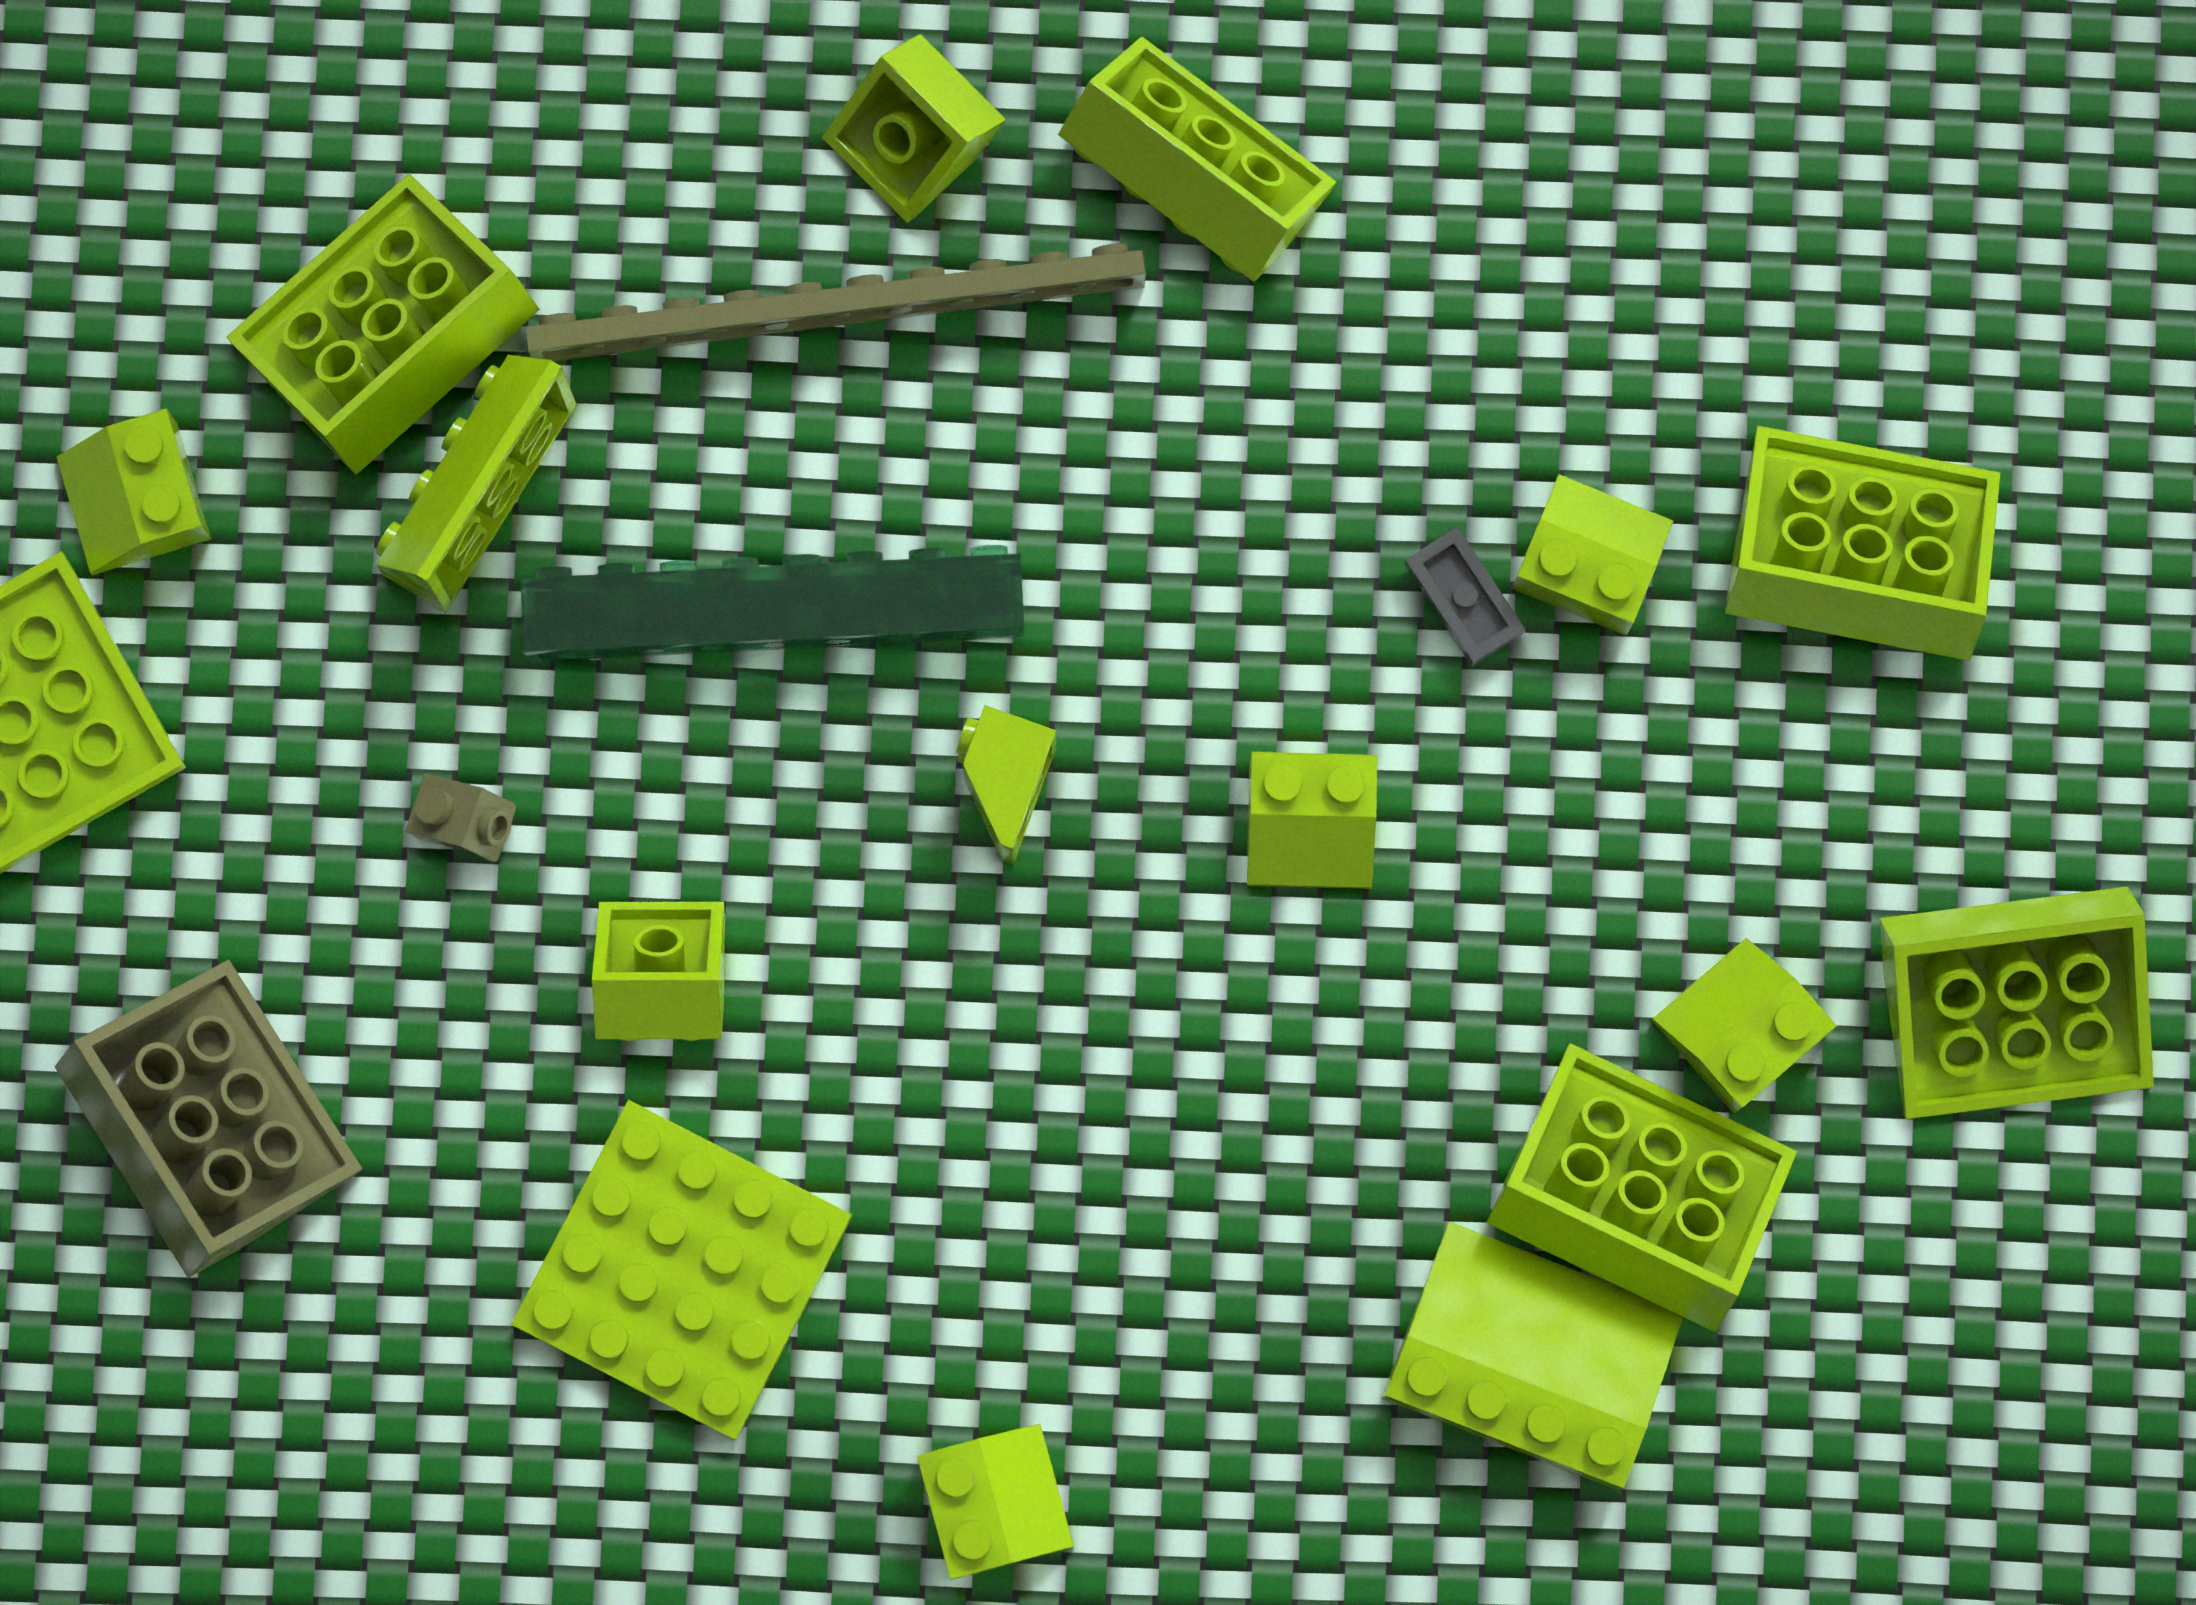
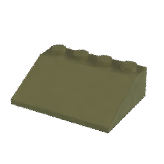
[54,960,362,1278]

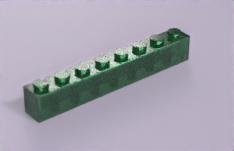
[520,545,1025,662]

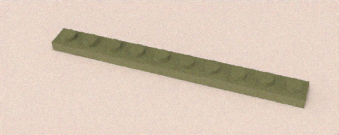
[525,244,1146,362]

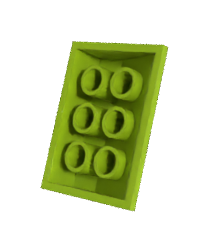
[226,173,540,475]
[375,355,576,613]
[1725,425,2001,661]
[1880,887,2154,1119]
[1486,1043,1797,1332]
[1381,1221,1683,1490]

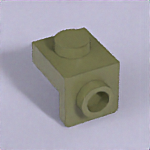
[405,773,516,862]

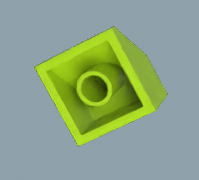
[822,34,1006,223]
[56,408,211,575]
[1512,474,1673,635]
[956,705,1056,865]
[1247,752,1377,889]
[592,902,725,1041]
[1652,938,1837,1114]
[917,1424,1074,1580]

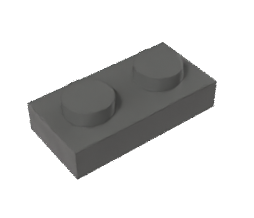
[1404,526,1526,666]

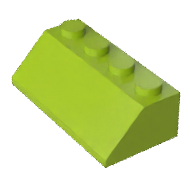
[1058,36,1337,282]

